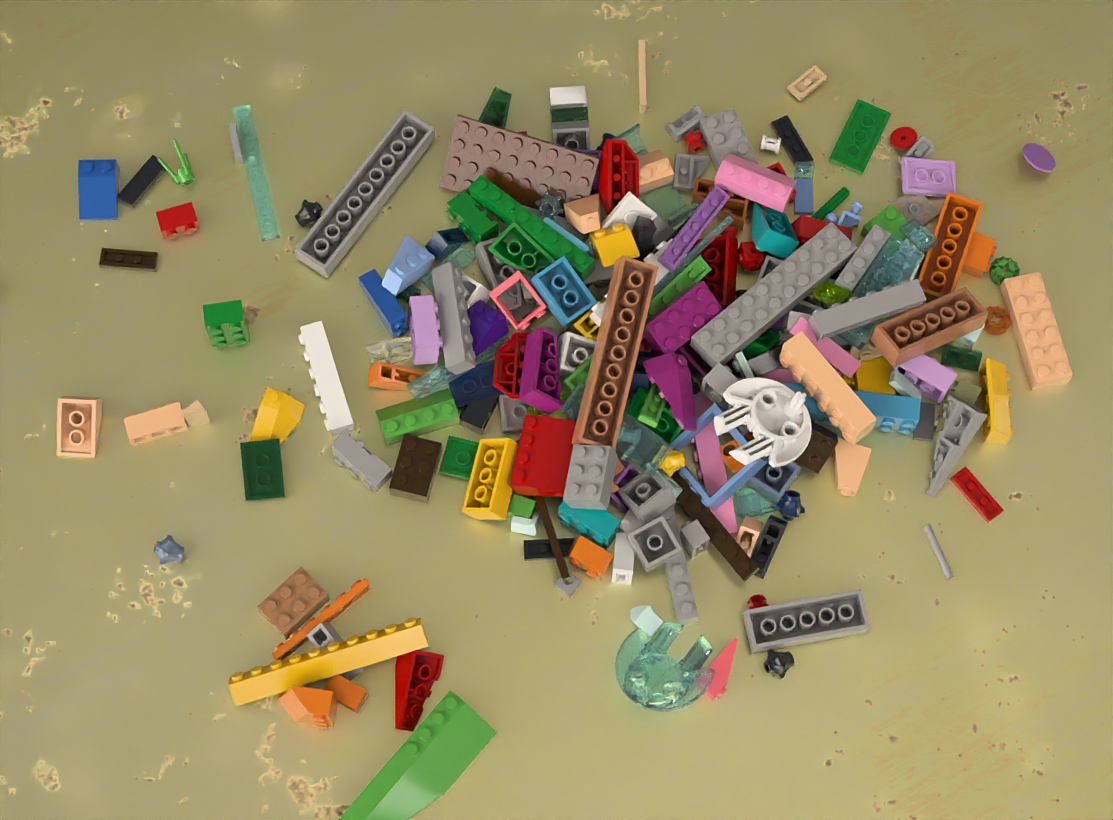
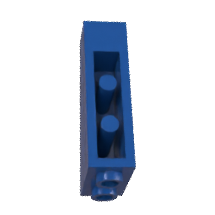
[358,269,409,338]

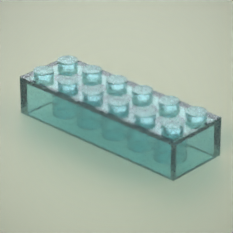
[837,235,925,351]

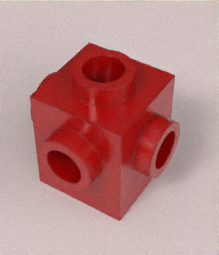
[737,241,765,272]

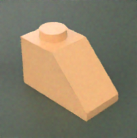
[736,515,764,557]

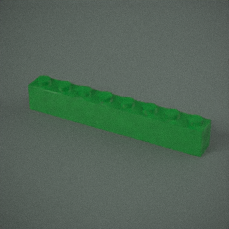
[468,175,596,282]

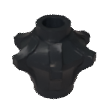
[295,199,323,227]
[763,649,794,679]

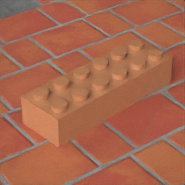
[871,286,989,367]

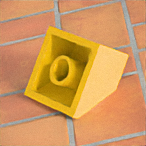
[589,222,640,268]

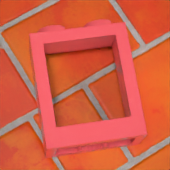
[489,270,547,331]

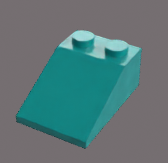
[752,202,799,259]

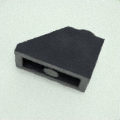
[459,394,498,435]

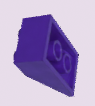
[467,299,509,356]

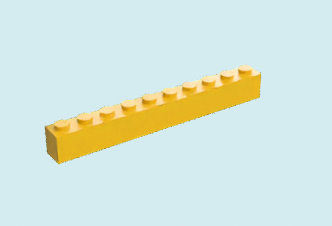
[228,617,428,706]

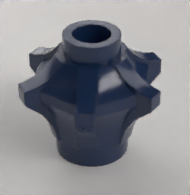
[774,490,805,521]

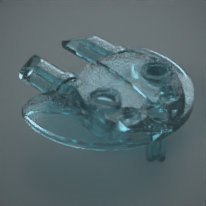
[615,622,715,712]

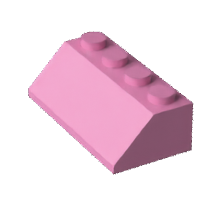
[714,153,797,213]

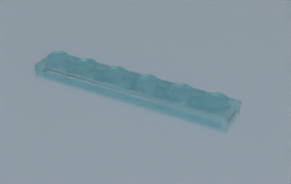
[406,335,510,401]

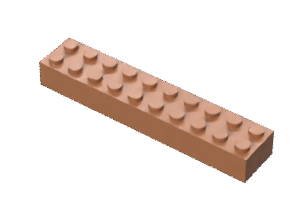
[571,256,659,451]

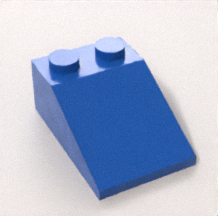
[78,159,120,220]

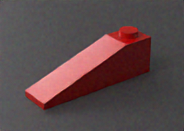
[395,650,444,732]

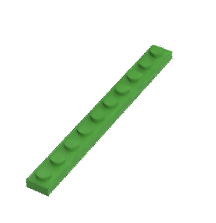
[563,255,712,396]

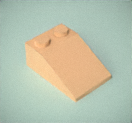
[57,396,102,458]

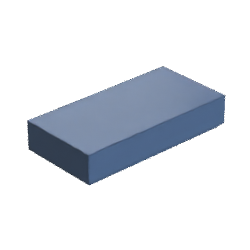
[794,179,814,215]

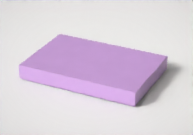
[901,157,957,197]

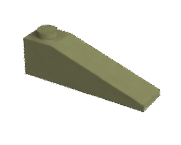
[522,284,604,338]

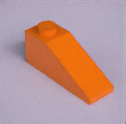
[368,361,430,392]

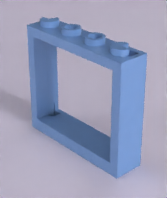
[668,403,768,510]

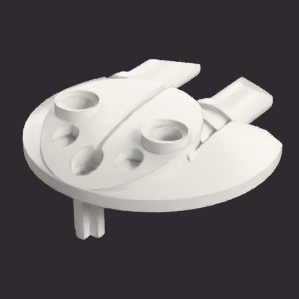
[714,377,812,468]

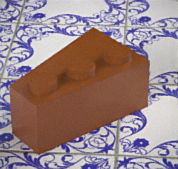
[691,178,749,230]

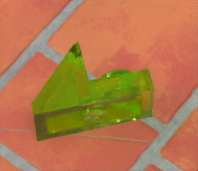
[812,281,852,308]

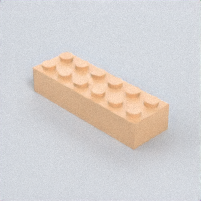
[1000,272,1073,391]
[779,331,877,445]

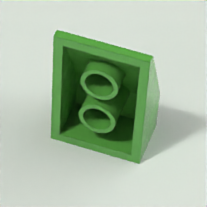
[860,204,913,262]

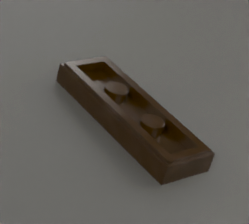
[99,248,159,272]

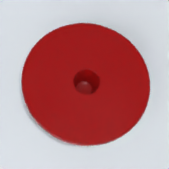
[890,127,917,149]

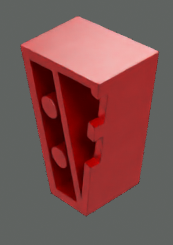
[791,215,852,250]

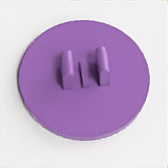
[1023,143,1056,172]

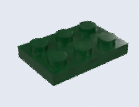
[240,439,285,501]

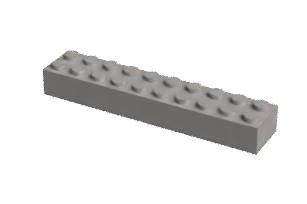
[295,110,435,278]
[690,222,858,369]

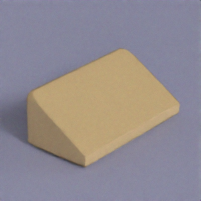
[182,400,211,426]

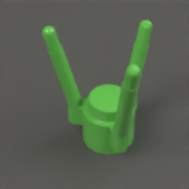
[157,138,195,186]

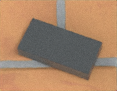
[913,402,936,442]

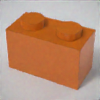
[961,232,997,278]
[565,535,614,578]

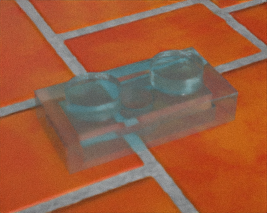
[899,218,938,253]

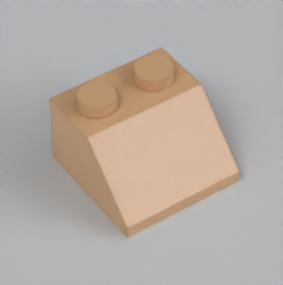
[637,150,674,194]

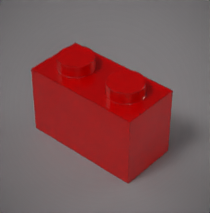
[156,202,200,239]

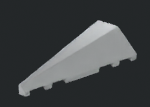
[925,395,987,497]

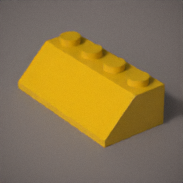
[979,358,1013,443]

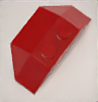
[599,139,639,215]
[493,332,530,399]

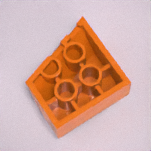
[278,685,338,729]

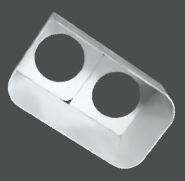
[550,86,587,115]

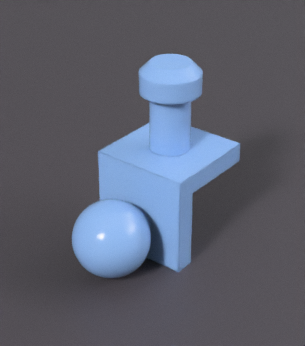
[825,202,863,228]

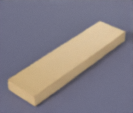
[638,40,647,114]

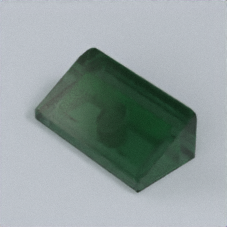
[551,107,589,123]
[941,344,982,372]

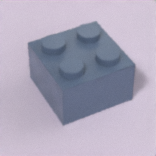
[745,456,801,504]

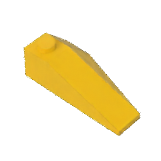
[249,388,306,445]

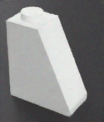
[611,531,634,585]

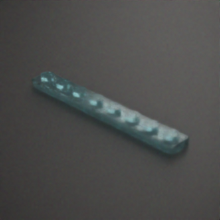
[232,104,280,242]

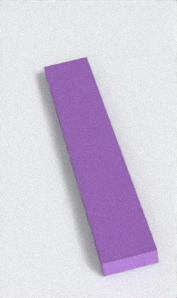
[657,185,730,273]

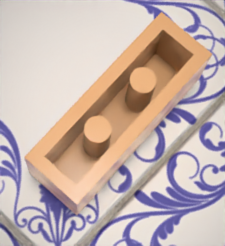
[123,402,188,446]

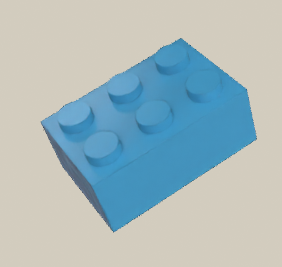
[530,256,597,328]

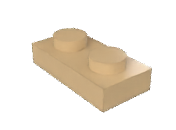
[788,65,827,101]

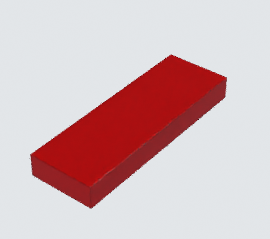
[950,466,1004,523]

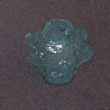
[535,192,564,220]

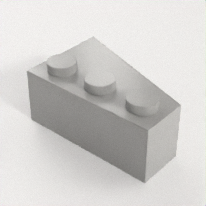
[331,428,393,492]

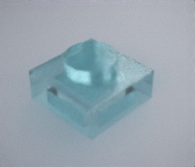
[794,162,815,180]

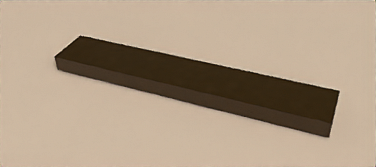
[534,496,573,585]

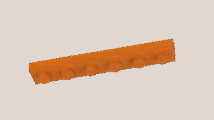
[272,578,371,661]

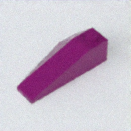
[643,353,697,432]

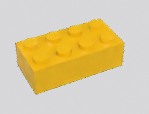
[462,438,519,520]

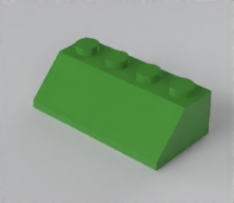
[375,388,460,446]

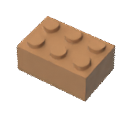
[257,567,330,640]

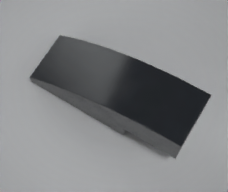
[631,216,657,262]

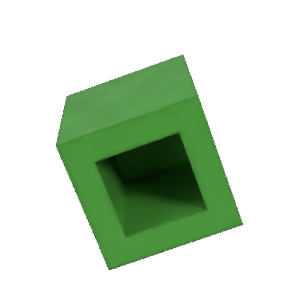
[507,494,536,519]

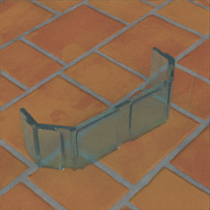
[613,123,698,228]
[560,382,673,477]

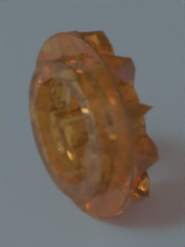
[983,306,1011,335]

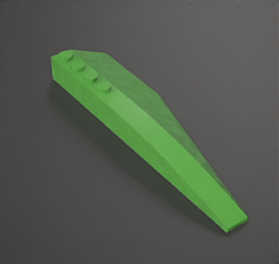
[339,690,497,820]

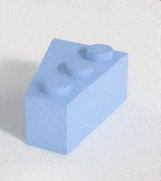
[381,235,435,296]

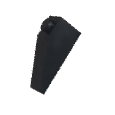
[751,515,788,579]

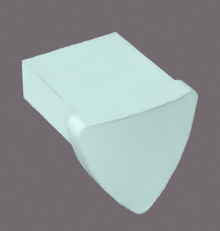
[511,512,540,536]
[630,604,663,637]

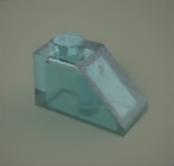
[733,487,780,519]

